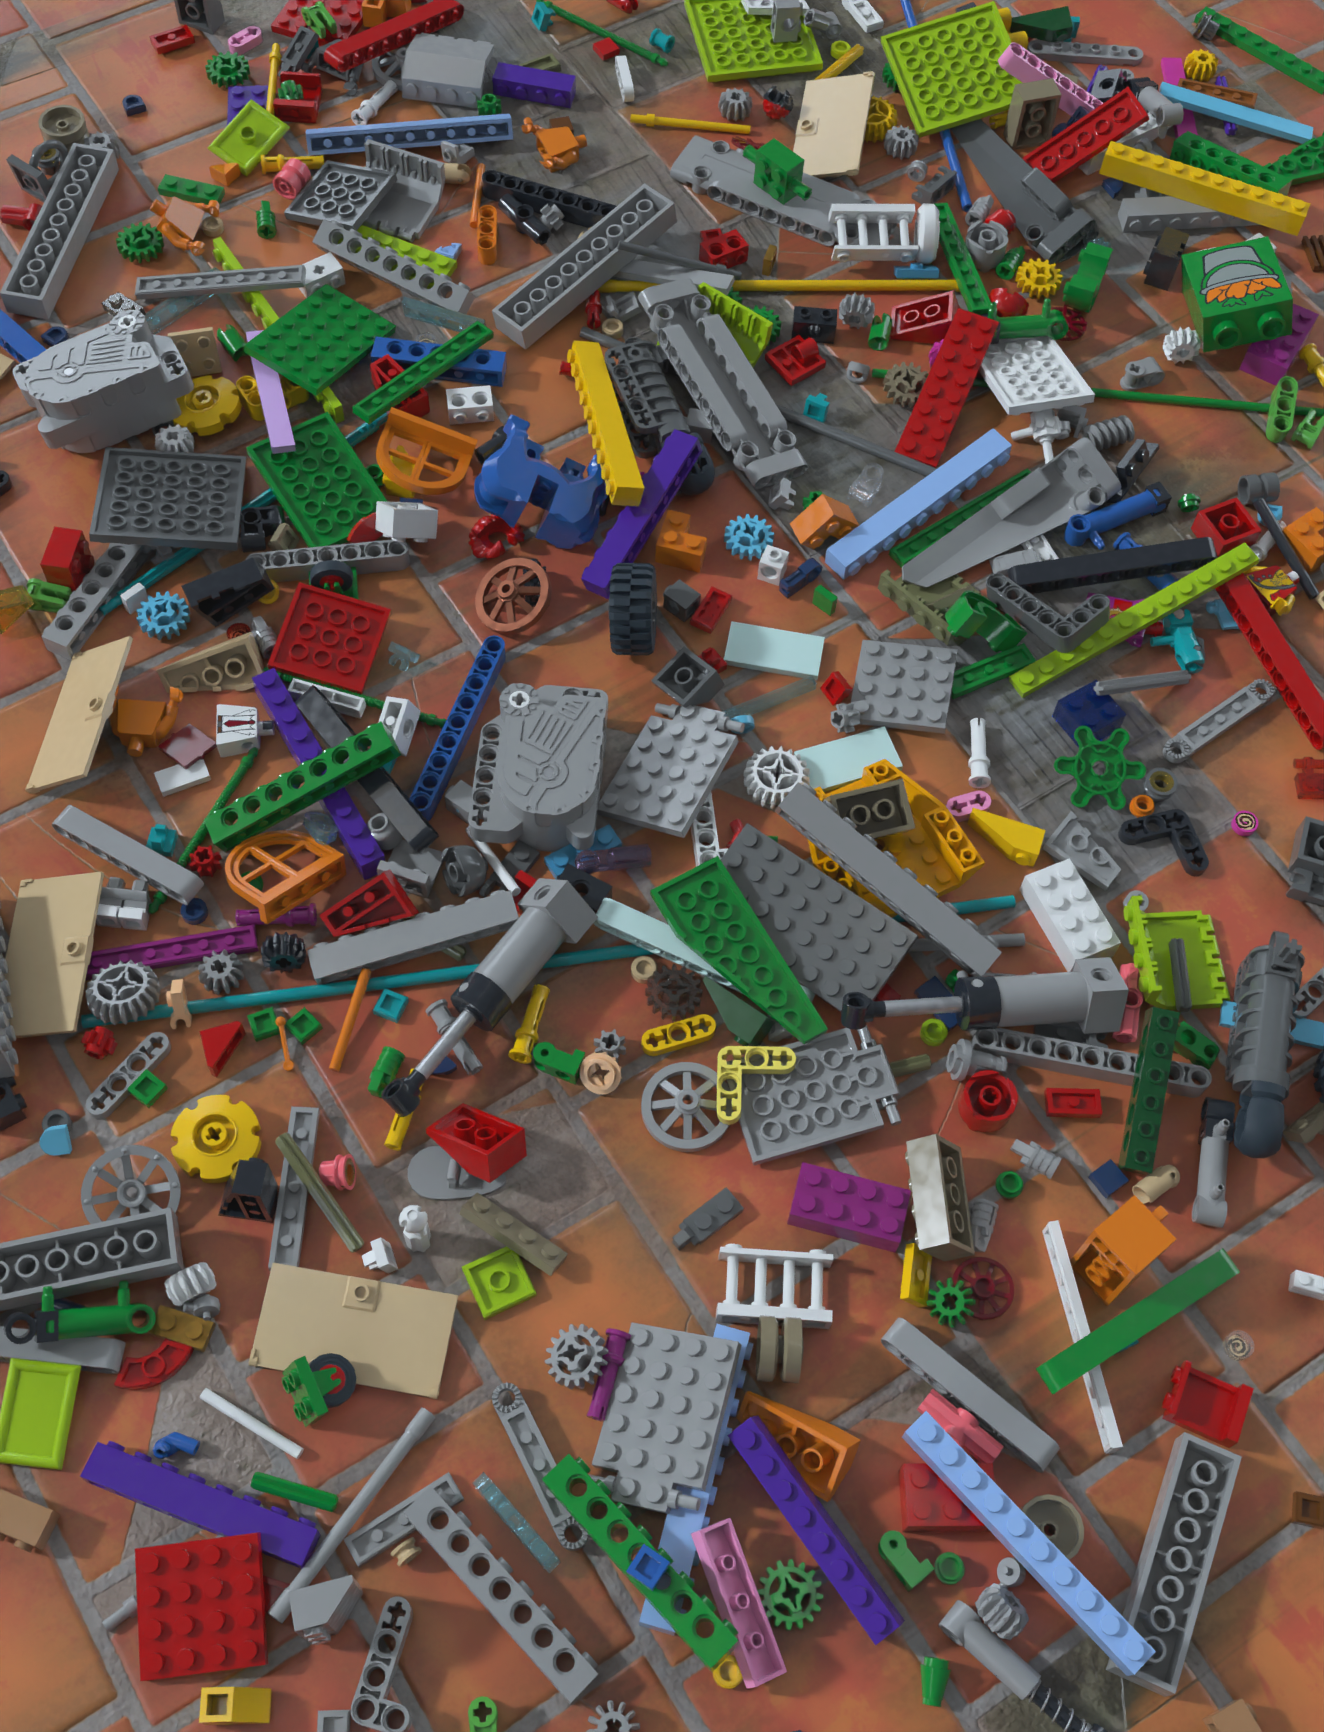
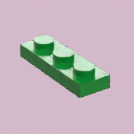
[158,174,225,205]

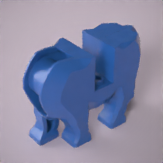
[474,414,608,549]

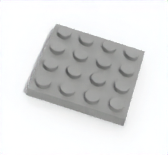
[851,640,958,734]

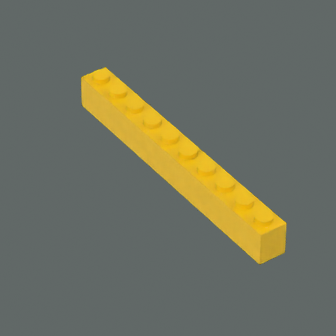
[1099,141,1311,236]
[567,340,644,506]

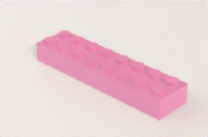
[691,1518,787,1689]

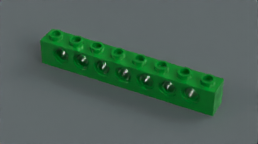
[204,721,401,852]
[542,1454,739,1672]

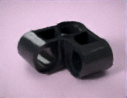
[240,505,286,553]

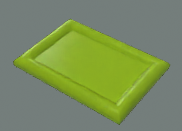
[207,99,290,177]
[0,1358,81,1470]

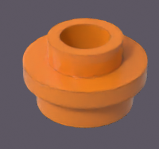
[1129,795,1155,818]

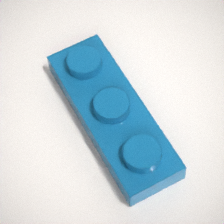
[544,824,622,880]

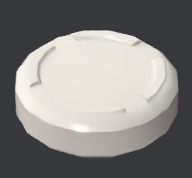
[914,203,940,264]

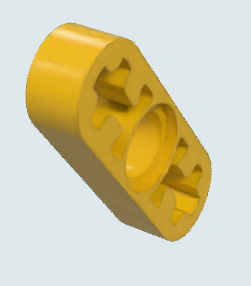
[641,1014,716,1056]

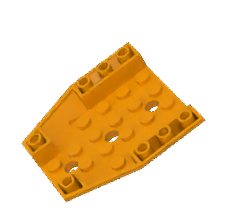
[807,759,985,918]

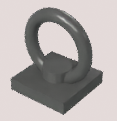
[6,139,68,203]

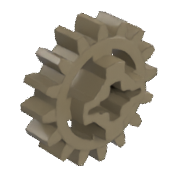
[883,362,928,408]

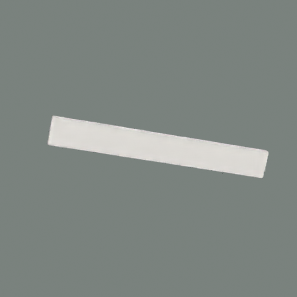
[1042,1220,1123,1454]

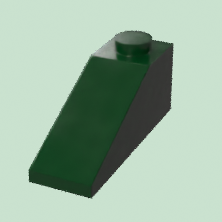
[1010,6,1073,42]
[703,976,775,1046]

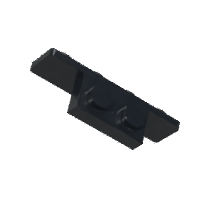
[1106,439,1160,503]

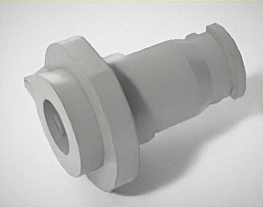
[946,1039,1007,1081]

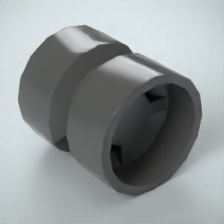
[1238,472,1280,505]

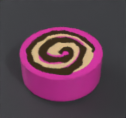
[1231,811,1258,836]

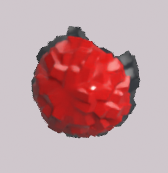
[762,86,794,120]

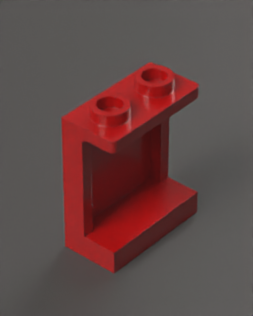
[273,71,323,123]
[1162,1360,1254,1448]

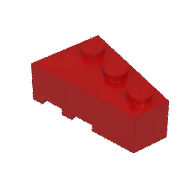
[370,354,430,418]
[319,869,419,937]

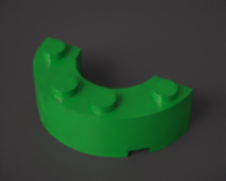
[1062,242,1113,313]
[945,590,1027,652]

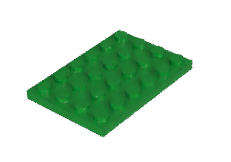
[244,284,396,396]
[246,412,388,548]

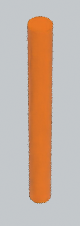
[470,163,485,228]
[329,968,372,1072]

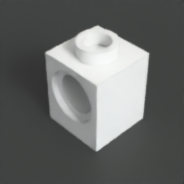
[757,545,789,586]

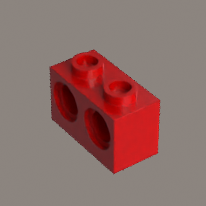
[699,229,749,269]

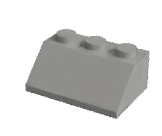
[288,1575,363,1645]

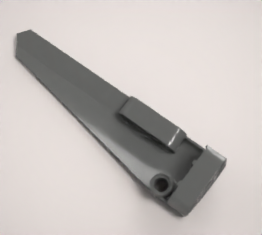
[950,119,1099,265]

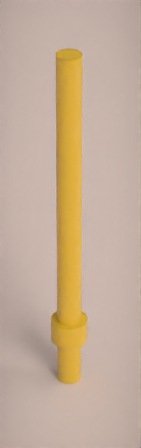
[266,43,281,115]
[630,113,751,134]

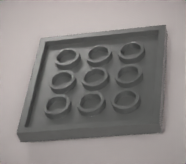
[284,160,398,231]

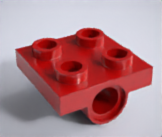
[765,335,826,386]

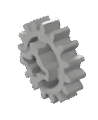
[545,1324,608,1390]

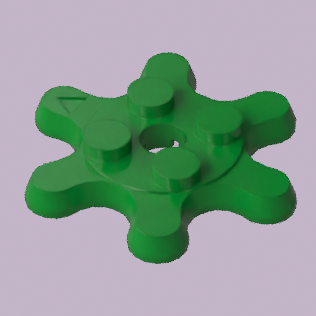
[1054,726,1146,810]

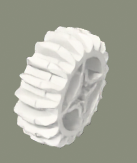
[743,746,810,810]

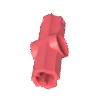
[1112,963,1143,1043]
[917,1389,1004,1463]

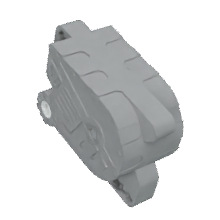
[12,310,194,453]
[468,683,608,852]

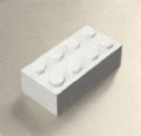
[1019,858,1121,972]

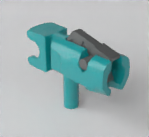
[1150,609,1205,674]

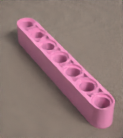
[998,42,1103,116]

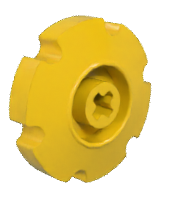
[173,376,242,436]
[171,1095,262,1183]

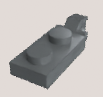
[278,26,319,79]
[672,1187,744,1250]

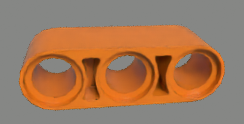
[477,205,498,265]

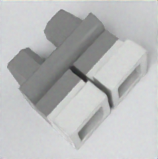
[96,877,152,931]

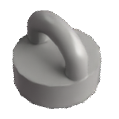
[846,361,870,384]

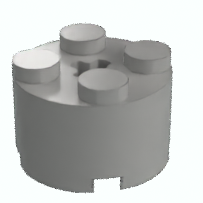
[965,221,1009,273]

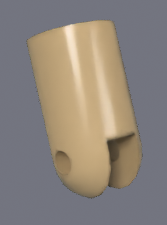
[444,163,472,184]
[1132,1165,1180,1204]

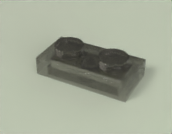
[101,292,146,316]

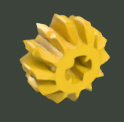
[1184,49,1218,82]

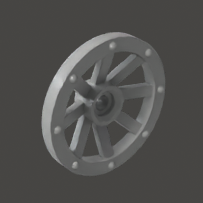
[372,42,411,91]
[641,1062,733,1152]
[81,1145,181,1224]

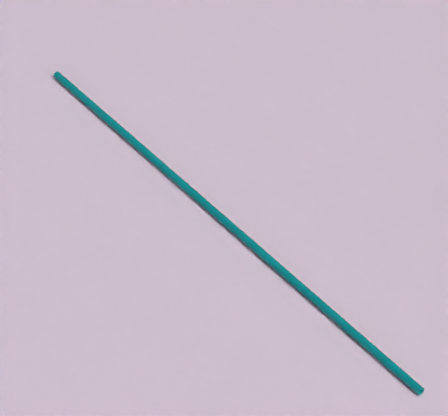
[81,895,1016,1028]

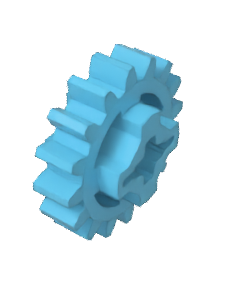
[724,514,774,561]
[136,591,191,640]

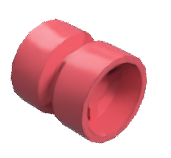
[273,158,311,199]

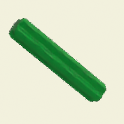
[251,1472,338,1512]

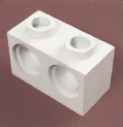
[446,385,494,425]

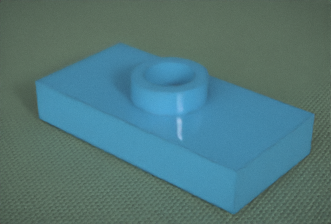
[894,262,939,279]

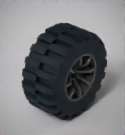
[608,563,657,656]

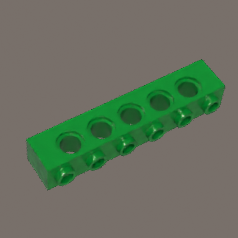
[1169,131,1292,196]

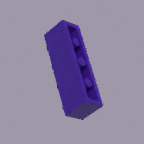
[492,62,576,108]

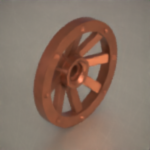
[475,558,552,635]

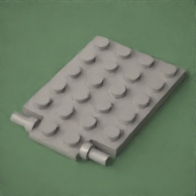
[597,703,745,838]
[726,1025,902,1166]
[586,1322,742,1514]

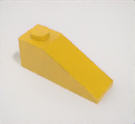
[967,808,1046,867]

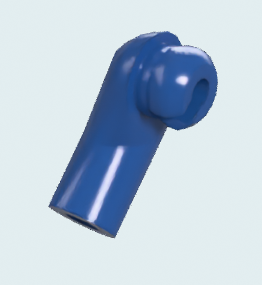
[153,1432,200,1459]

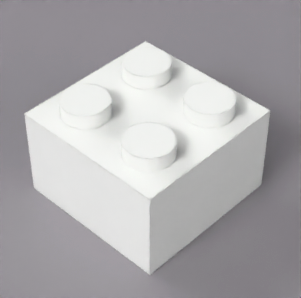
[375,501,438,542]

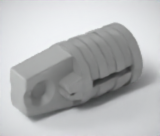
[965,195,994,226]
[251,616,277,659]
[1010,1139,1062,1179]
[970,1199,999,1252]

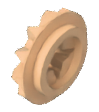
[580,1052,622,1094]

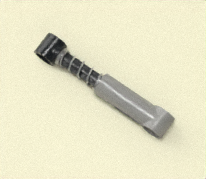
[939,1600,1108,1732]

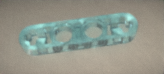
[472,1472,560,1573]

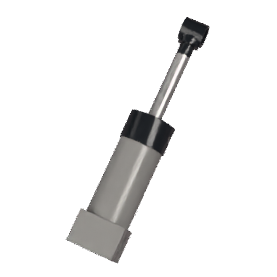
[382,878,598,1117]
[840,957,1129,1034]

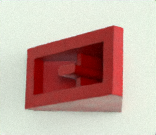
[199,1021,246,1078]

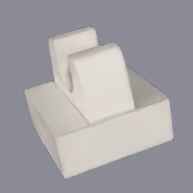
[362,1237,398,1273]

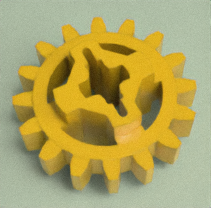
[1015,258,1063,299]

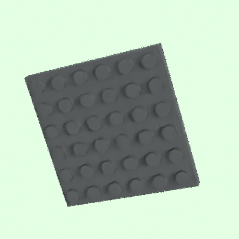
[89,447,247,550]

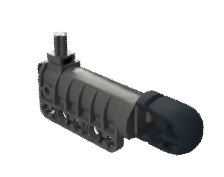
[605,337,715,496]
[1224,931,1305,1159]

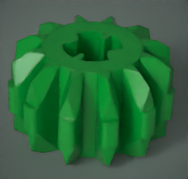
[927,1278,976,1328]

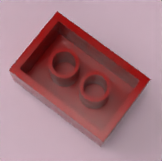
[899,1463,994,1532]

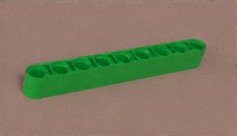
[1036,1248,1240,1395]

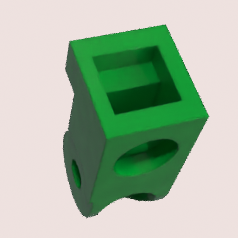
[1173,1021,1220,1070]
[533,1042,586,1085]
[878,1530,935,1592]

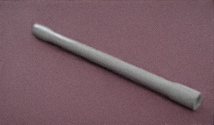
[267,1407,435,1624]

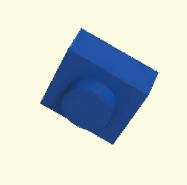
[626,1544,670,1591]

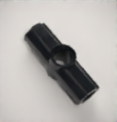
[498,193,551,246]

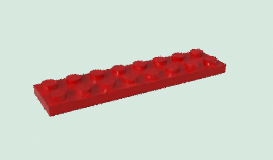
[894,308,999,468]

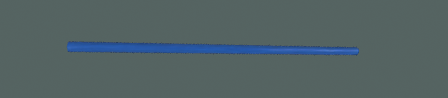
[900,0,972,212]

